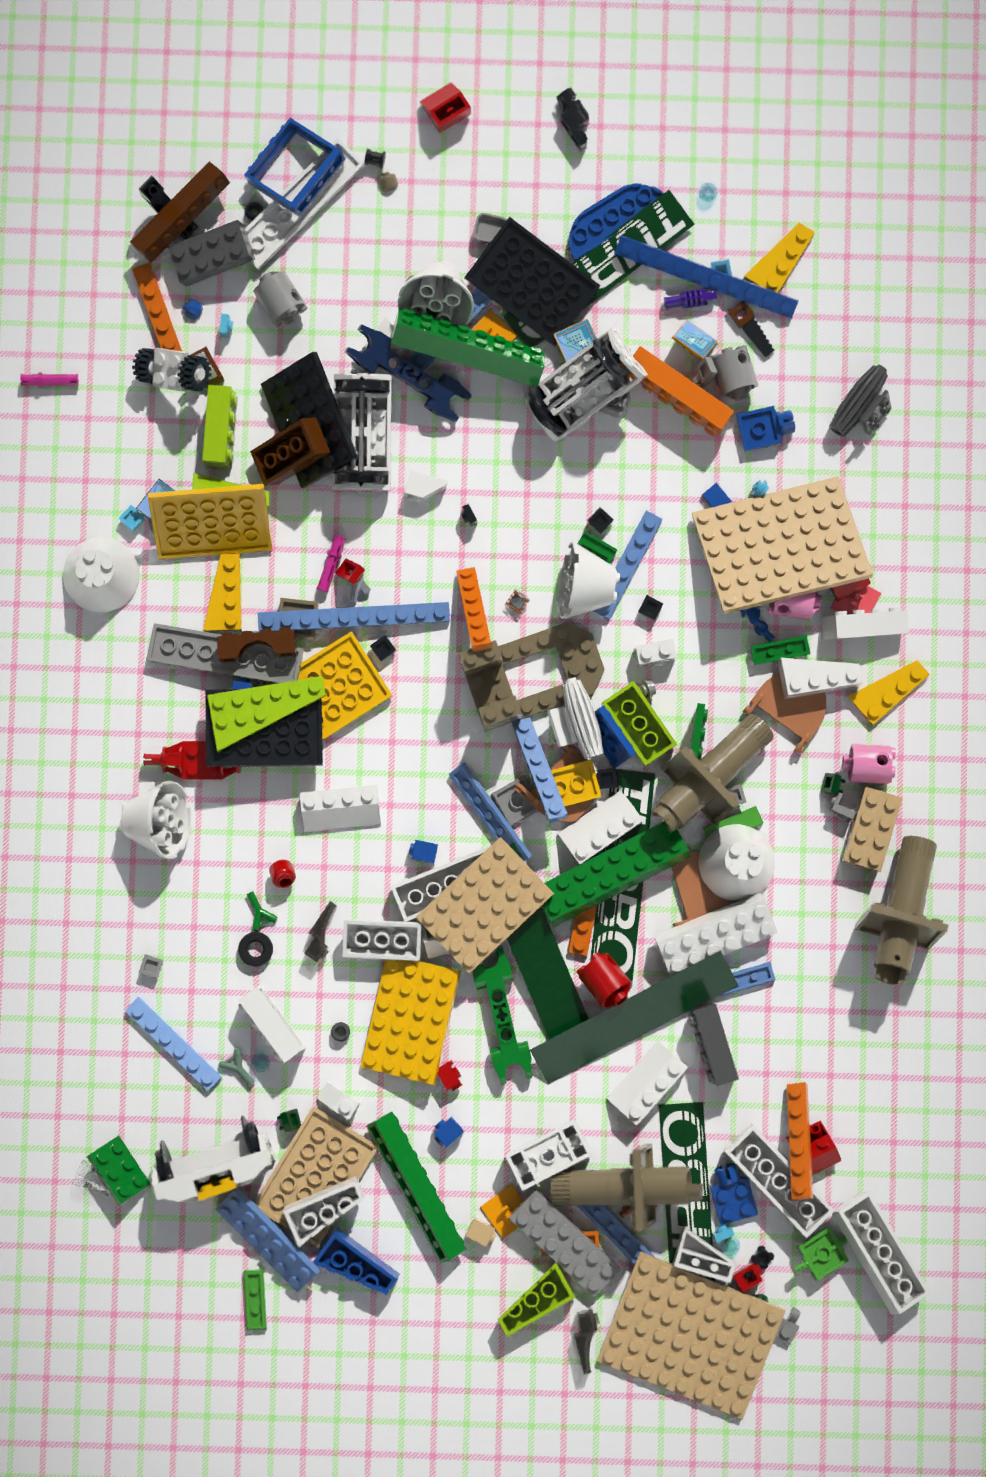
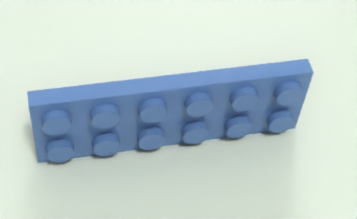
[215,1187,320,1292]

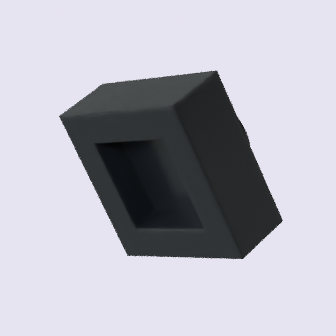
[460,503,477,526]
[587,507,614,534]
[638,595,664,621]
[370,635,396,662]
[597,768,619,790]

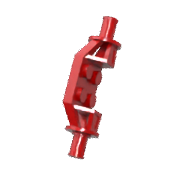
[143,741,242,780]

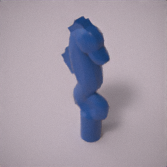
[740,607,775,642]

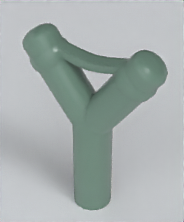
[219,1048,255,1087]

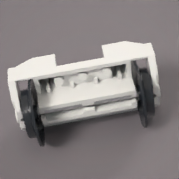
[524,327,648,442]
[333,373,392,491]
[151,1115,276,1204]

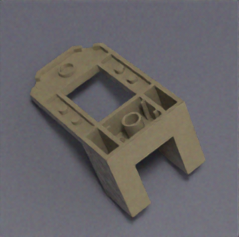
[459,622,605,732]

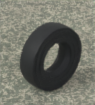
[238,932,273,967]

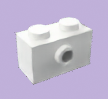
[634,638,677,667]

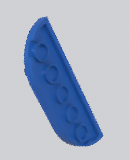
[569,183,664,261]

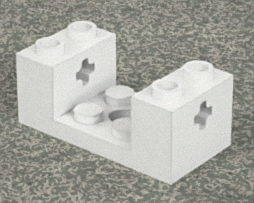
[505,1119,592,1191]

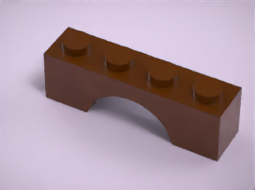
[217,627,297,663]

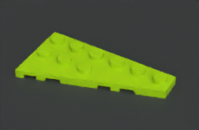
[208,676,326,753]

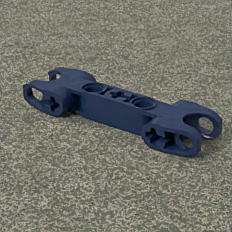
[344,324,472,422]

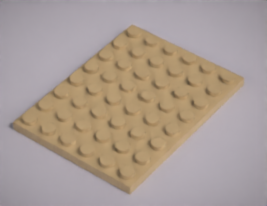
[692,476,873,614]
[597,1251,786,1420]

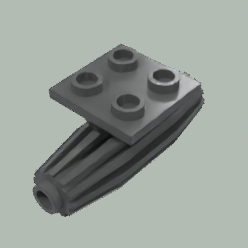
[829,364,892,437]

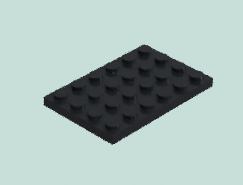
[464,216,601,347]
[261,352,358,489]
[205,689,323,767]

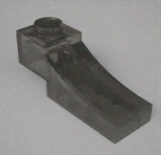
[304,901,338,962]
[574,1308,600,1374]

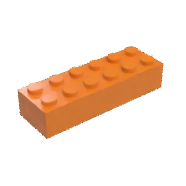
[629,346,734,437]

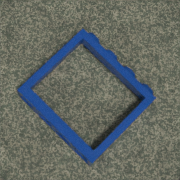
[244,117,346,217]

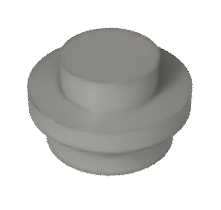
[640,680,656,699]

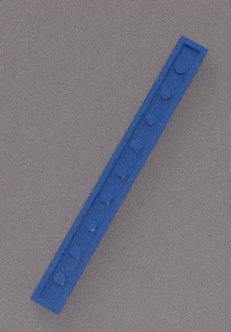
[614,235,799,319]

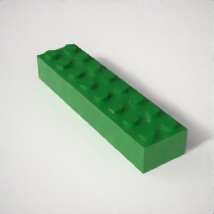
[391,308,545,387]
[542,821,690,928]

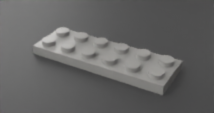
[509,1189,621,1297]

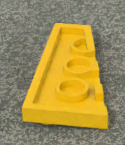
[743,223,815,292]
[203,554,242,631]
[847,660,930,725]

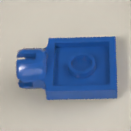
[737,406,796,452]
[710,1163,758,1225]

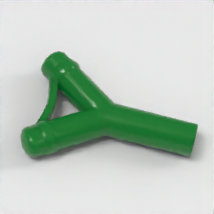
[246,891,278,931]

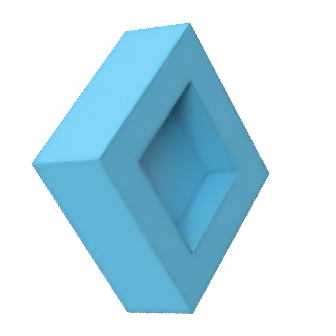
[710,259,732,275]
[219,314,233,338]
[118,505,146,532]
[712,1224,735,1243]

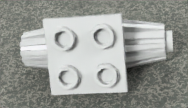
[547,677,603,759]

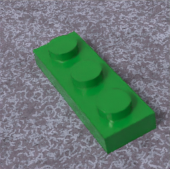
[750,635,811,665]

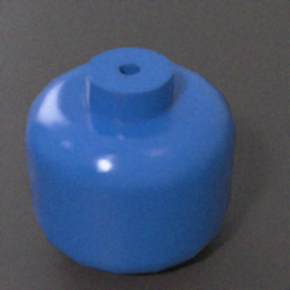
[182,299,203,320]

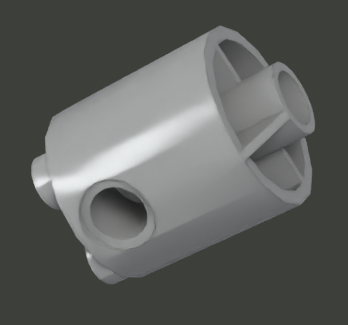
[253,271,307,327]
[711,345,758,401]

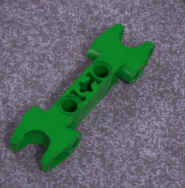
[472,946,532,1085]

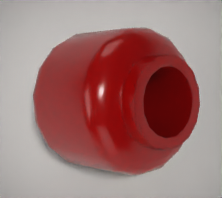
[269,860,296,888]

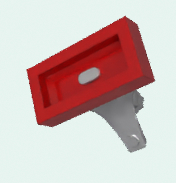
[335,558,371,602]

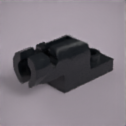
[557,87,589,152]

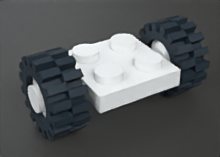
[132,348,212,392]

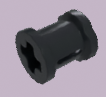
[364,148,386,169]

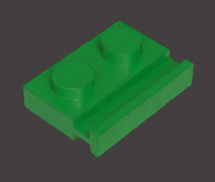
[577,531,618,564]

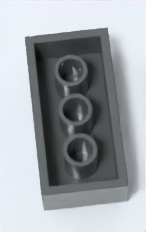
[168,220,255,287]
[689,1003,739,1086]

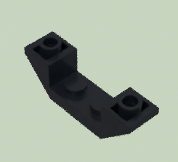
[138,175,199,240]

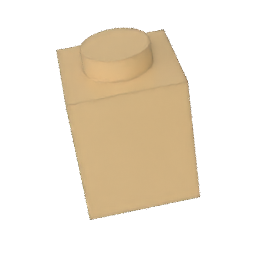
[465,1217,497,1247]

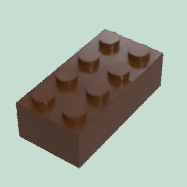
[250,417,330,486]

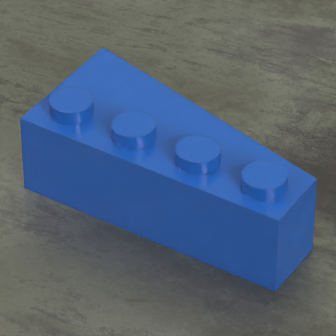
[313,1228,400,1295]

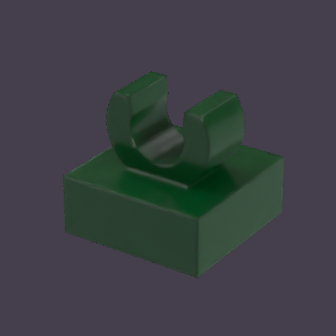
[821,773,846,794]
[277,1108,301,1132]

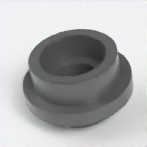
[331,1022,350,1042]

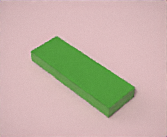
[703,806,764,838]
[244,1269,267,1330]

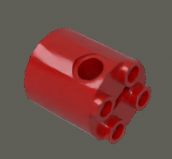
[576,952,633,1008]

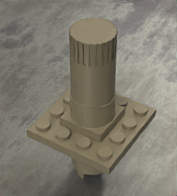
[651,714,774,833]
[855,835,949,986]
[550,1143,703,1231]

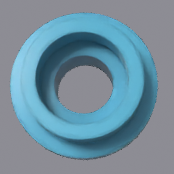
[751,480,769,497]

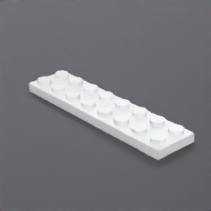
[245,138,365,270]

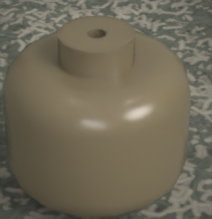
[378,171,398,192]

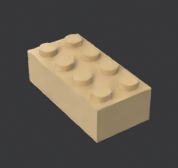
[841,787,903,872]

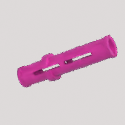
[20,372,79,388]
[316,535,346,593]

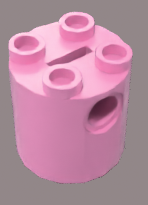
[768,591,822,620]
[842,744,896,784]

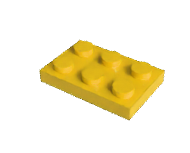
[551,760,602,806]
[197,1174,240,1201]

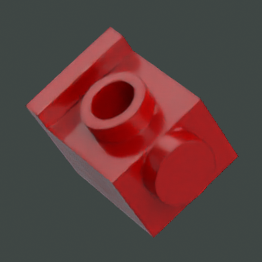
[437,1059,462,1091]
[733,1262,763,1293]

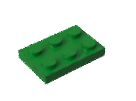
[691,703,708,760]
[86,1135,151,1206]

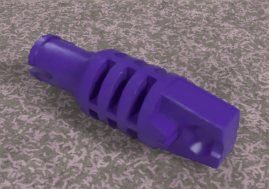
[664,288,717,309]

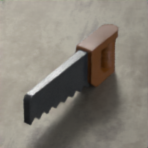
[727,301,775,357]

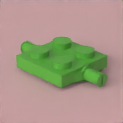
[794,1227,849,1281]

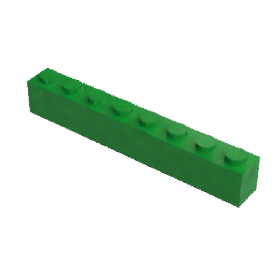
[366,1111,466,1264]

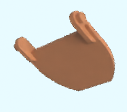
[742,673,826,754]
[514,740,598,822]
[671,851,732,927]

